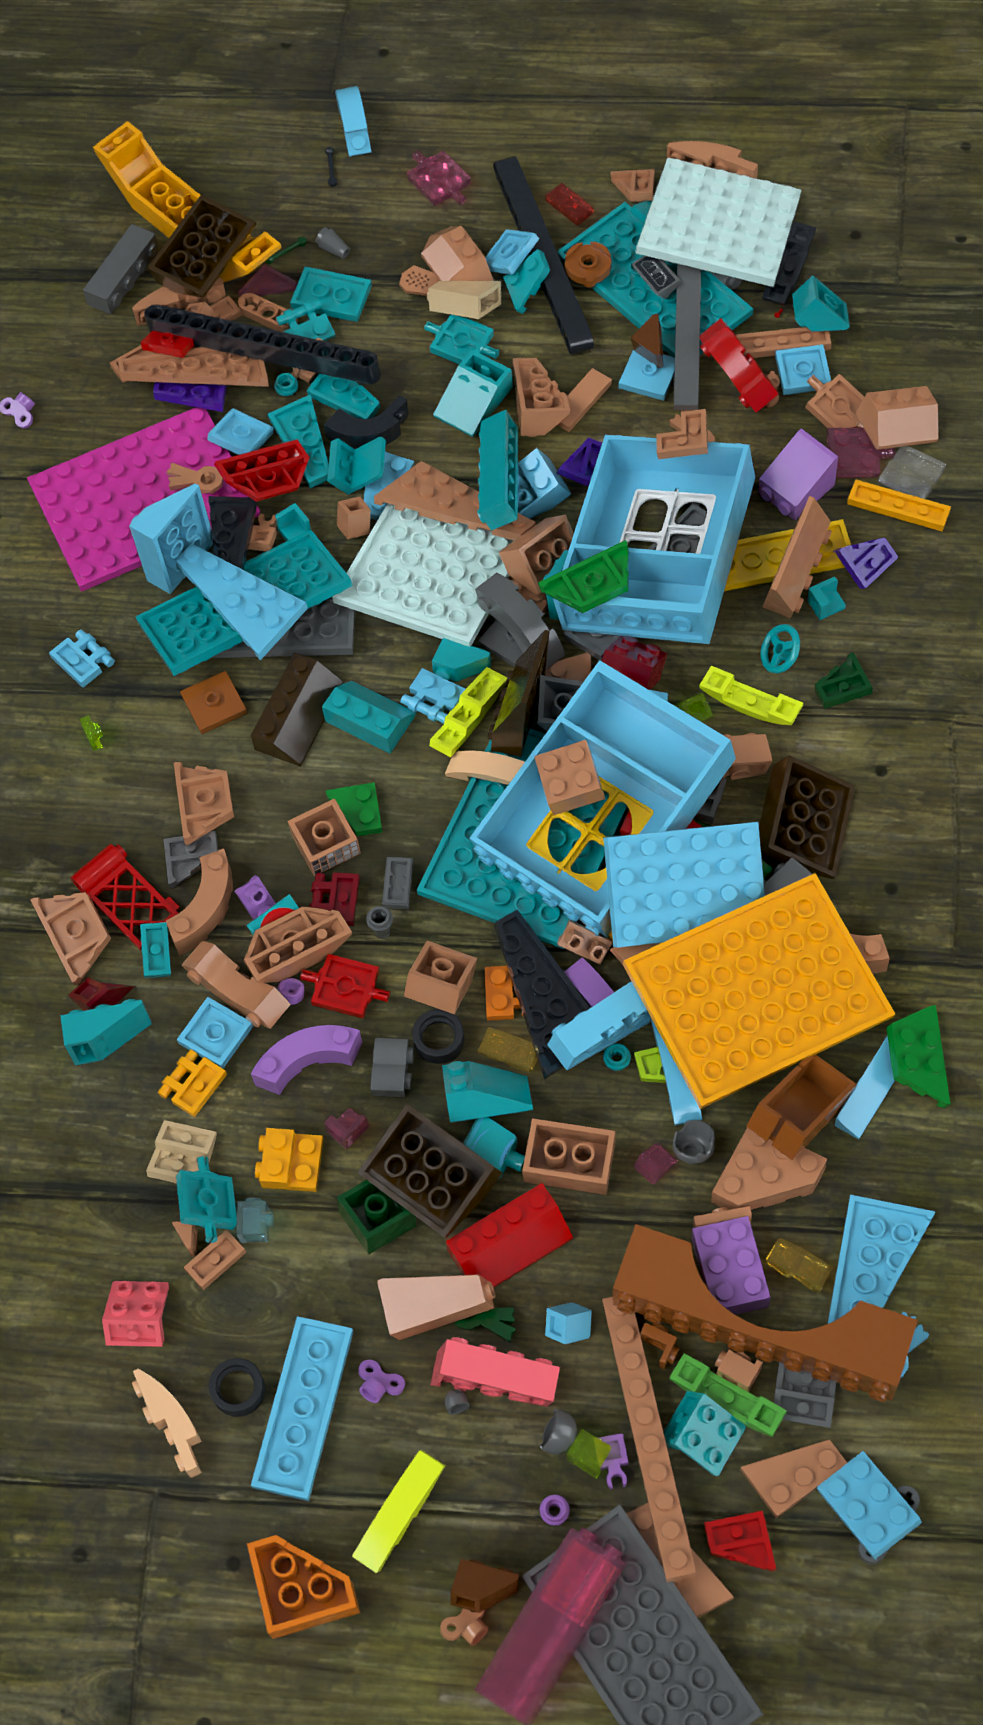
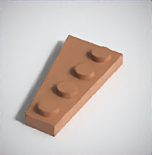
[627,1503,734,1617]

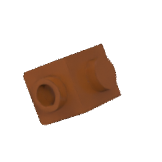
[640,1323,680,1370]

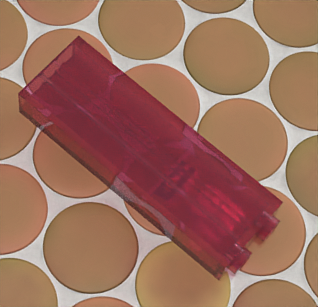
[475,1527,627,1725]

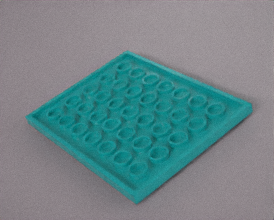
[417,728,628,949]

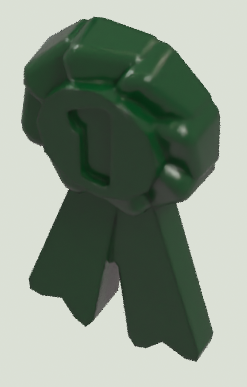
[454,1307,516,1342]

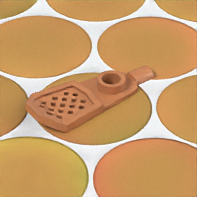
[399,265,439,296]

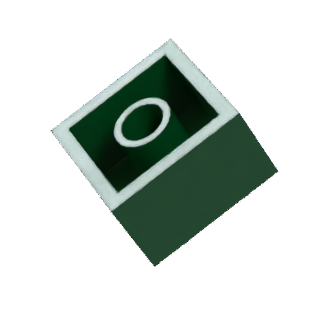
[337,1180,416,1255]

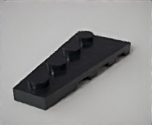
[208,496,258,570]

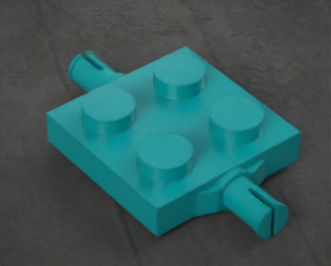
[424,315,499,364]
[176,1156,237,1243]

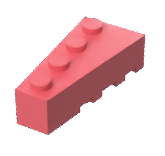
[430,1337,560,1407]

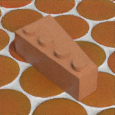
[722,733,773,780]

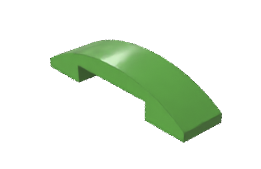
[670,1353,787,1437]

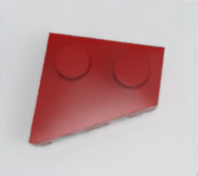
[704,1511,776,1572]

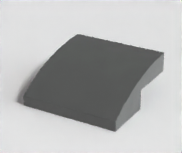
[774,1362,836,1428]

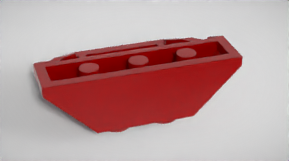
[214,439,309,502]

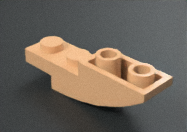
[132,1369,202,1478]

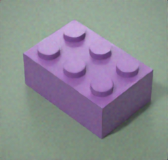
[692,1216,770,1315]

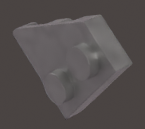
[164,831,218,888]

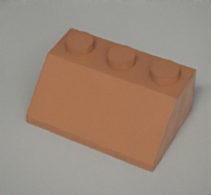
[856,386,938,450]
[499,515,574,595]

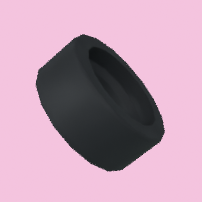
[412,1009,465,1064]
[208,1358,266,1417]

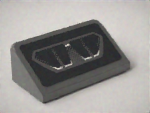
[632,255,681,299]

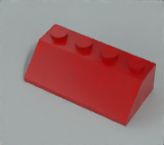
[445,1183,573,1288]

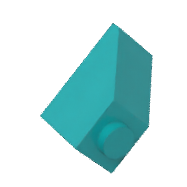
[432,638,492,682]

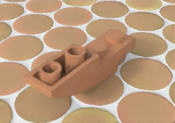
[667,141,758,179]
[132,278,226,326]

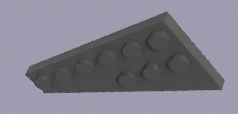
[211,597,356,658]

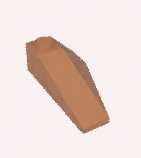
[513,358,570,437]

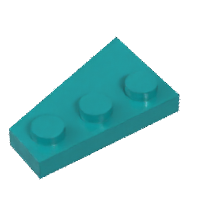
[307,374,380,419]

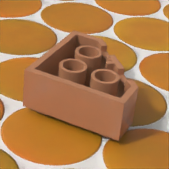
[711,1127,827,1210]

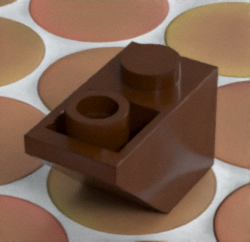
[450,1559,519,1613]

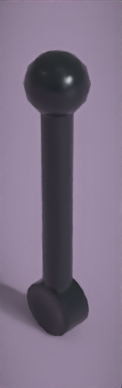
[325,147,337,187]

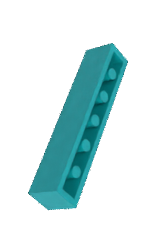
[477,410,518,531]

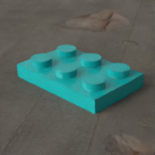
[290,267,372,322]

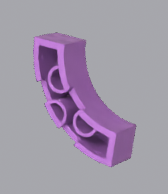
[251,1025,363,1095]

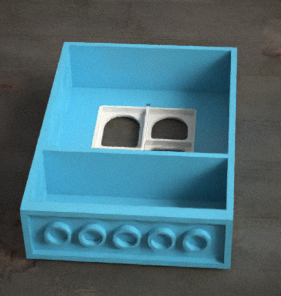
[553,435,755,644]

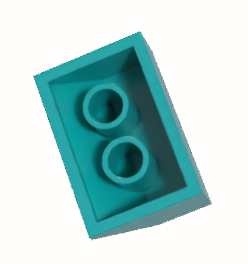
[322,681,417,754]

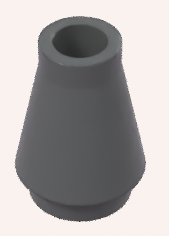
[315,227,351,259]
[366,906,393,939]

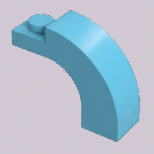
[335,86,371,157]

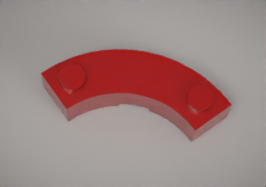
[699,318,779,413]

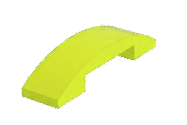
[699,666,803,725]

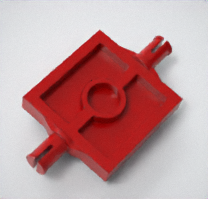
[300,954,391,1019]

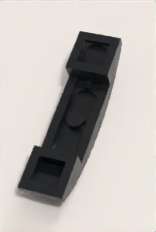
[762,221,816,306]

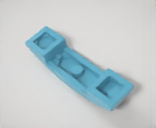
[651,1020,702,1126]

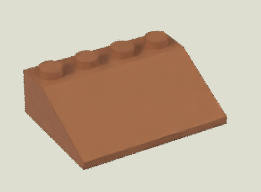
[762,496,832,618]

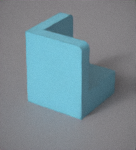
[545,1303,592,1344]

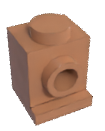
[715,1350,763,1392]

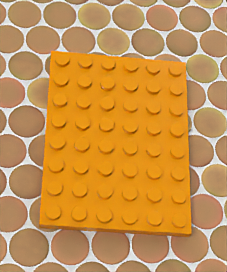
[622,873,895,1109]

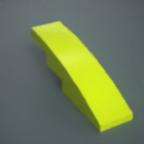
[429,667,507,757]
[352,1450,445,1573]

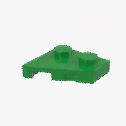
[326,782,383,836]

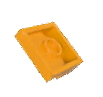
[255,1128,324,1192]

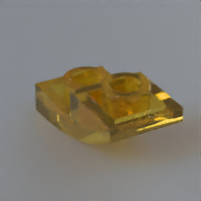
[478,1027,537,1073]
[765,1238,833,1293]

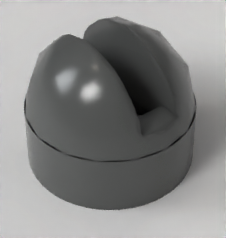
[444,1389,470,1415]

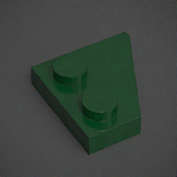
[815,652,873,709]

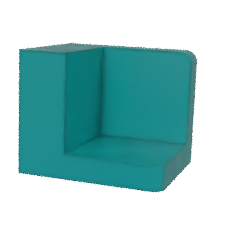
[275,503,311,542]
[807,577,846,620]

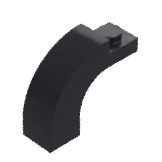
[324,395,409,449]

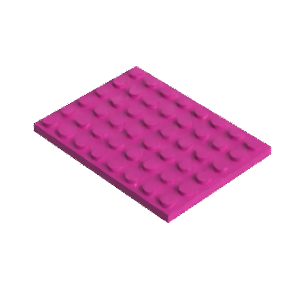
[27,407,260,592]

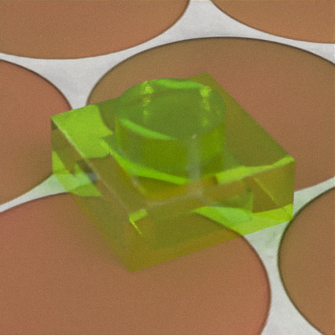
[79,715,104,751]

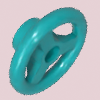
[760,624,800,674]

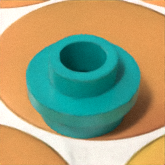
[274,373,298,396]
[603,1044,631,1071]

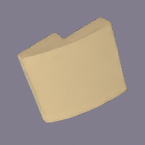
[146,1120,217,1183]

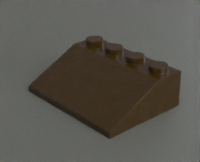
[148,195,257,298]
[488,630,550,757]
[759,755,855,879]
[357,1104,503,1238]

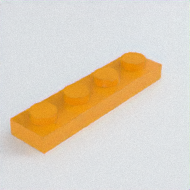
[847,479,951,532]

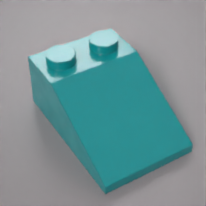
[442,1061,533,1122]

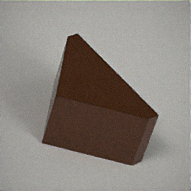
[631,314,664,368]

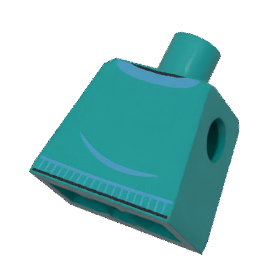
[464,1117,525,1178]

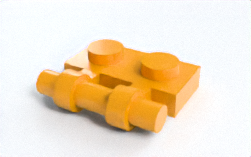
[157,1049,227,1118]

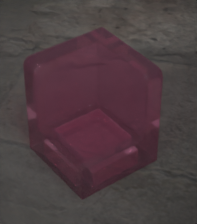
[324,1108,369,1149]

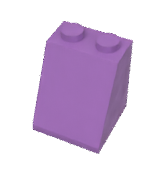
[758,428,838,521]

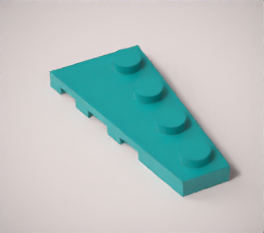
[268,395,329,488]

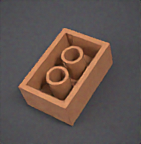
[523,1118,616,1195]

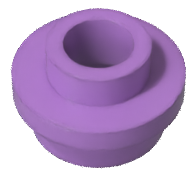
[540,1495,570,1526]

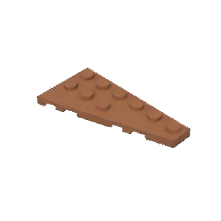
[118,347,269,387]
[374,461,536,541]

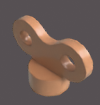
[440,1608,488,1646]

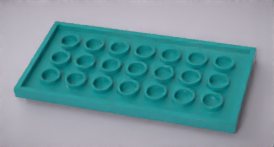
[557,202,753,357]
[136,530,353,676]

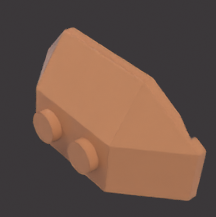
[421,226,494,281]
[244,906,352,983]

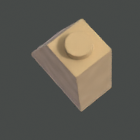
[427,281,501,319]

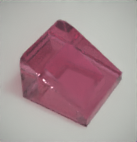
[634,1143,677,1184]

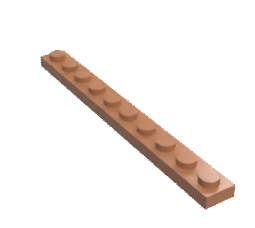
[602,1297,696,1583]

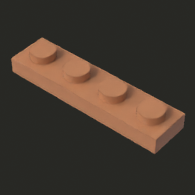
[736,327,831,358]

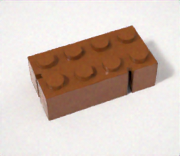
[746,1054,857,1160]

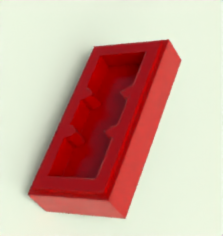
[141,330,194,358]

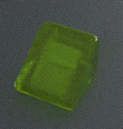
[676,692,713,722]

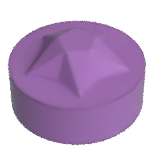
[277,978,304,1005]

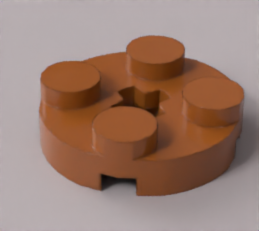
[565,242,612,287]

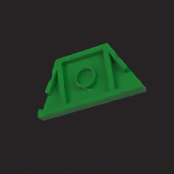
[538,540,629,613]
[886,1005,950,1108]

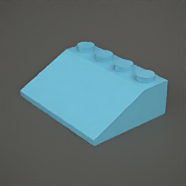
[129,484,213,594]

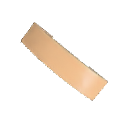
[445,751,525,785]

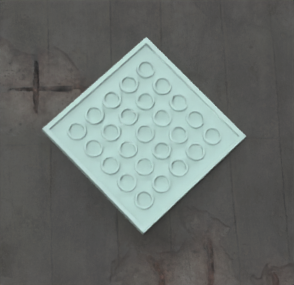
[636,158,801,287]
[333,504,514,647]

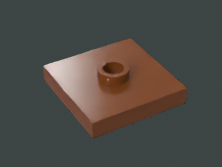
[180,671,247,735]

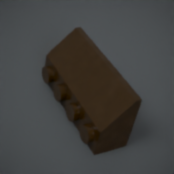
[251,653,343,767]

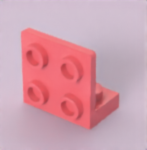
[102,1281,169,1347]

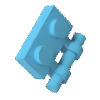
[49,629,115,688]
[400,668,465,724]

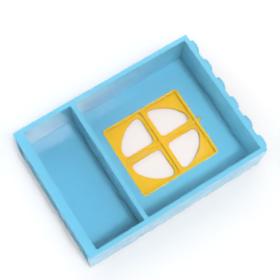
[469,660,736,938]

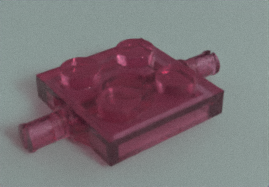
[407,150,471,206]
[826,428,895,477]

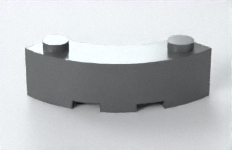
[475,572,565,670]

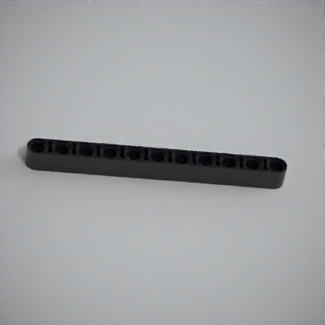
[493,156,594,355]
[144,304,381,384]

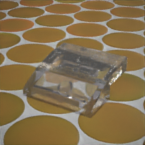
[878,446,946,499]

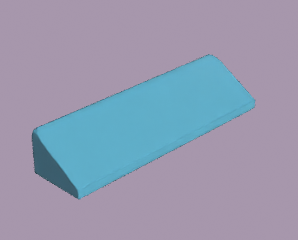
[834,1037,895,1139]

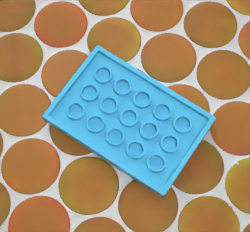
[603,822,765,948]

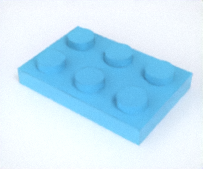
[817,1451,922,1560]

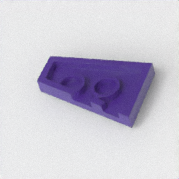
[153,382,227,412]

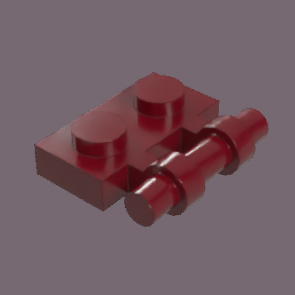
[309,872,360,926]

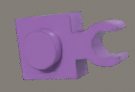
[594,1433,628,1490]

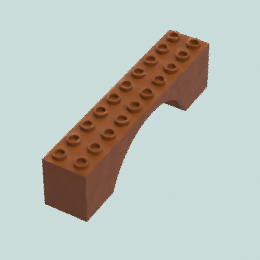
[613,1224,918,1402]

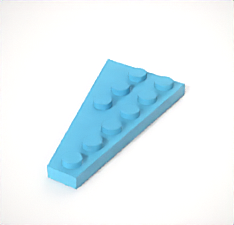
[828,1195,935,1324]

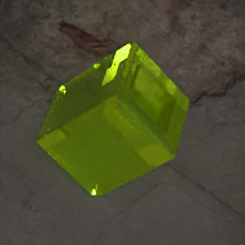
[567,1429,611,1478]

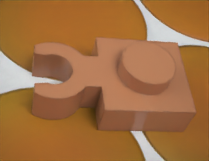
[248,514,277,551]

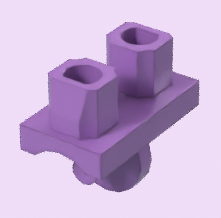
[235,875,276,920]

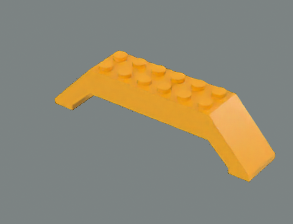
[93,121,281,282]

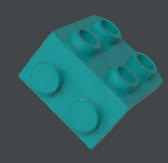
[327,437,386,495]

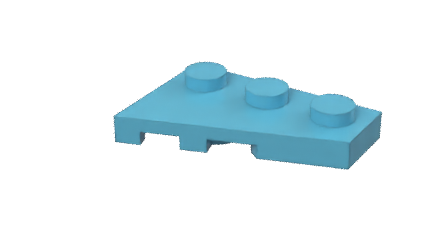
[364,452,415,521]

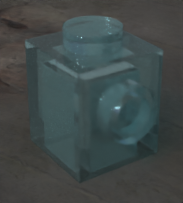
[236,1198,274,1243]

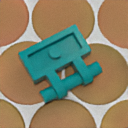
[276,299,336,341]

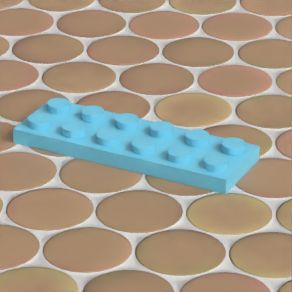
[251,1316,354,1501]

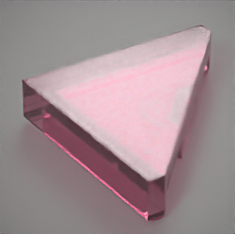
[238,264,298,297]

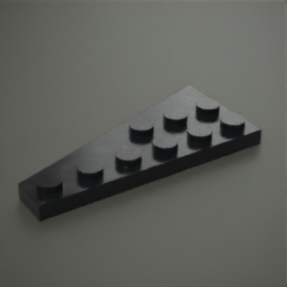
[494,910,590,1080]

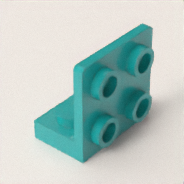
[663,1391,746,1476]

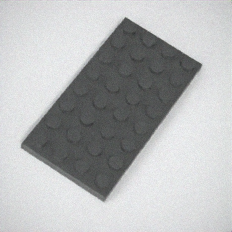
[522,1505,764,1725]

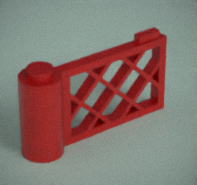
[70,844,180,950]

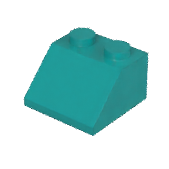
[792,275,850,332]

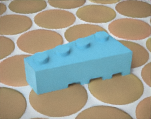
[547,981,652,1070]

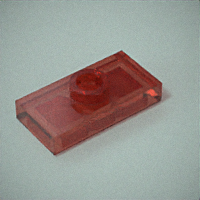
[545,183,594,226]

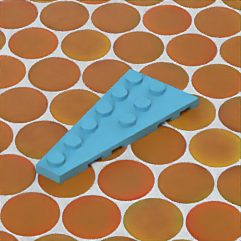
[176,544,308,660]

